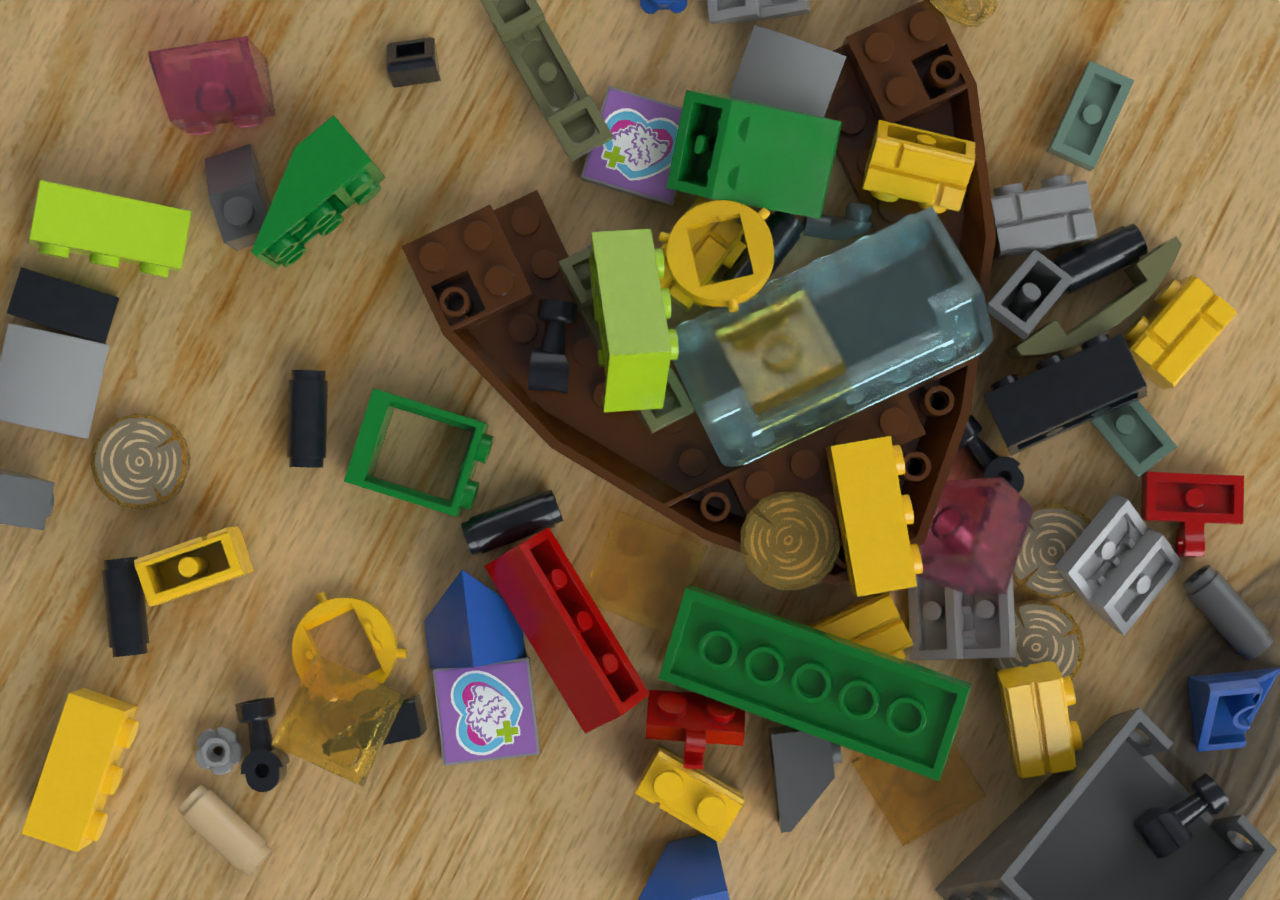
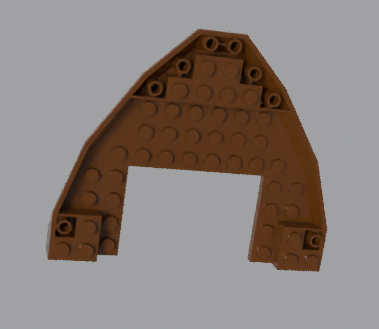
[402,0,996,586]

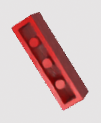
[484,527,650,733]

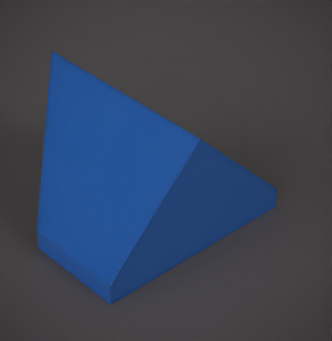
[424,570,526,669]
[1187,667,1280,752]
[638,834,730,900]

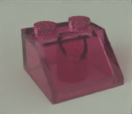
[148,36,276,135]
[916,477,1034,594]

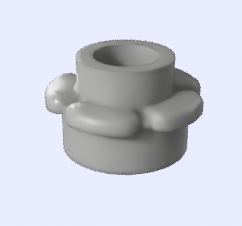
[195,727,243,775]

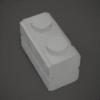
[991,175,1097,260]

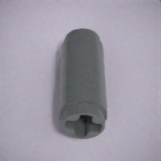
[1183,565,1274,661]

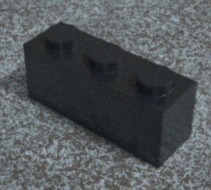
[984,333,1147,456]

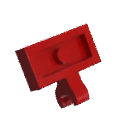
[1141,471,1244,557]
[645,690,745,770]

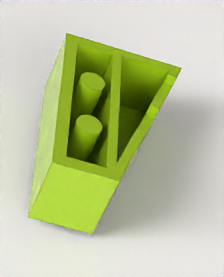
[29,180,192,278]
[589,229,679,413]

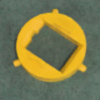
[659,200,774,312]
[292,591,407,702]

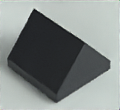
[387,37,441,88]

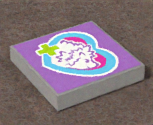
[581,86,682,208]
[433,657,541,766]

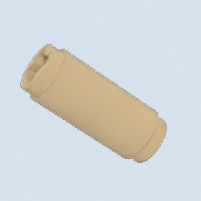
[178,785,272,876]

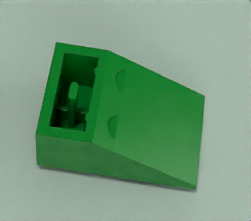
[666,90,842,219]
[251,115,386,269]

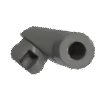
[803,202,872,241]

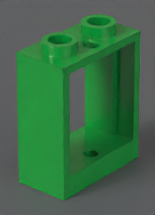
[344,388,494,517]

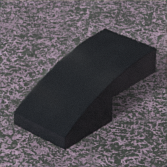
[6,267,119,344]

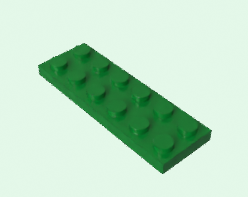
[658,585,972,781]

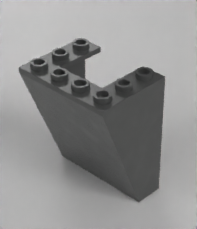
[935,708,1277,900]

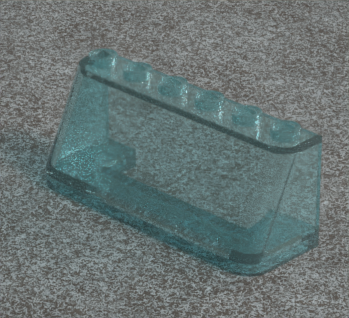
[673,206,993,467]

